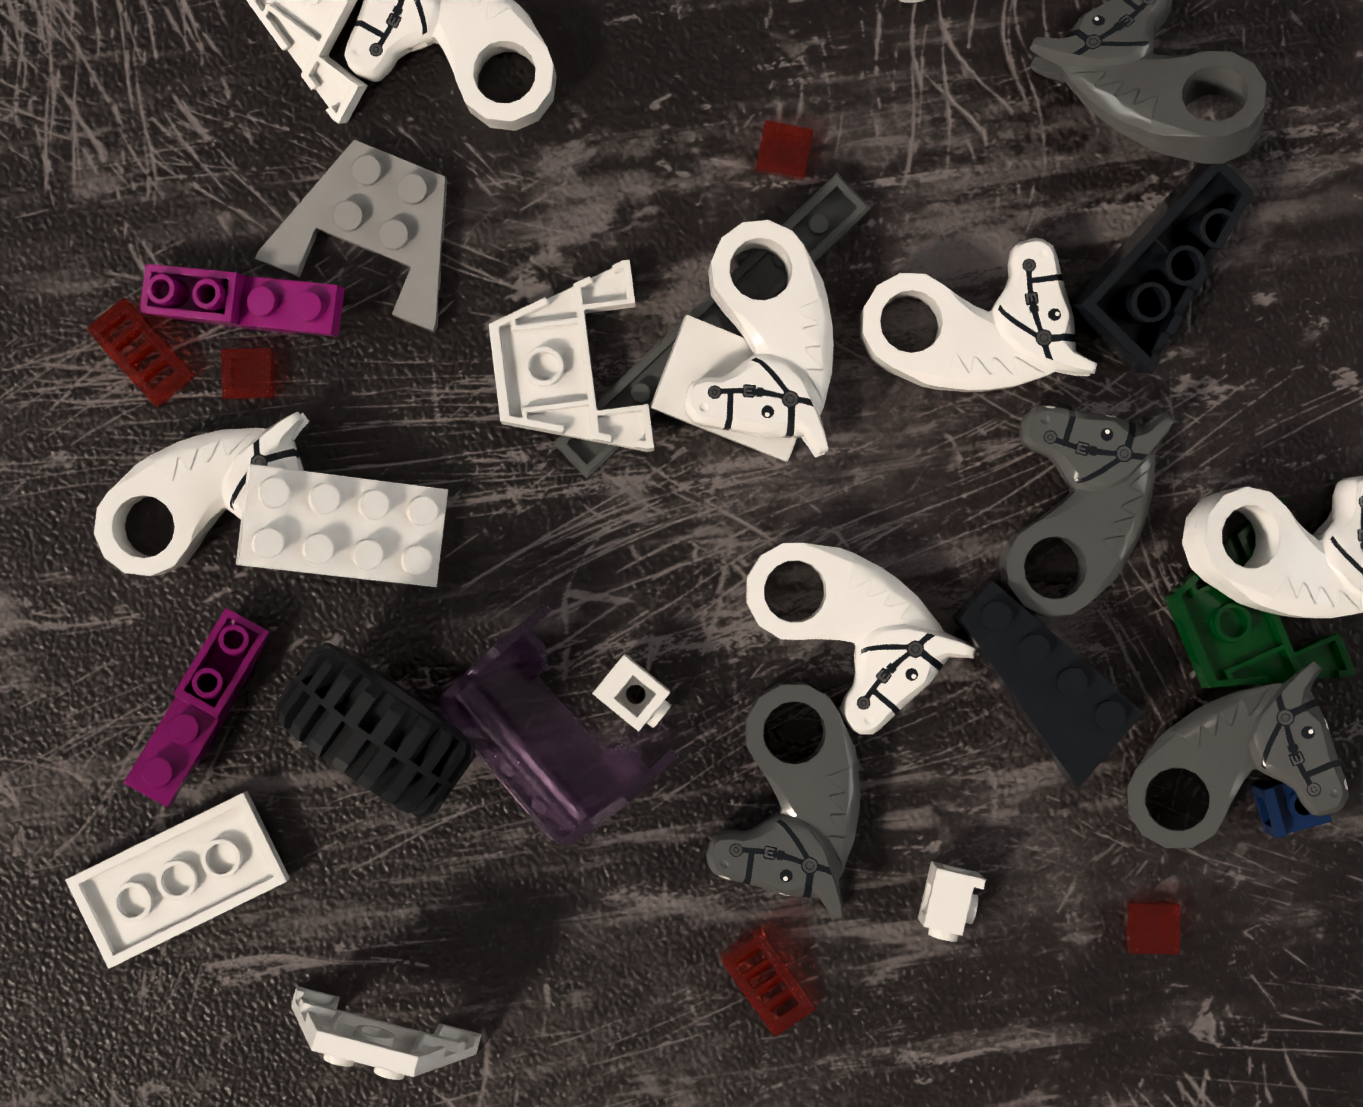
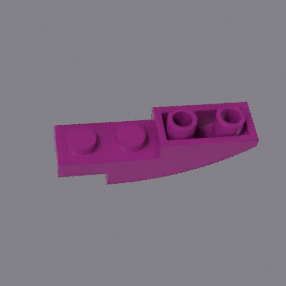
[139,264,345,337]
[123,608,270,809]

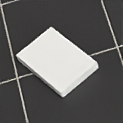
[649,315,797,462]

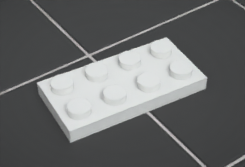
[236,464,448,587]
[65,791,290,969]

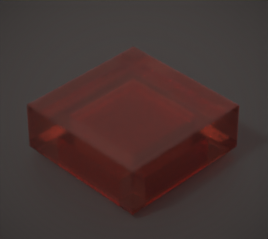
[755,120,813,181]
[221,348,275,400]
[1126,901,1180,954]

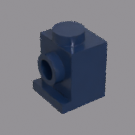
[1251,779,1332,838]

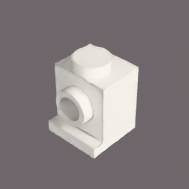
[592,653,672,732]
[918,861,986,942]

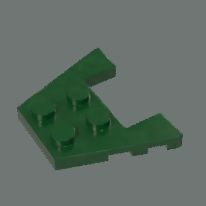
[1164,497,1356,688]

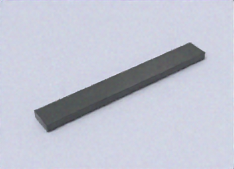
[553,173,871,479]

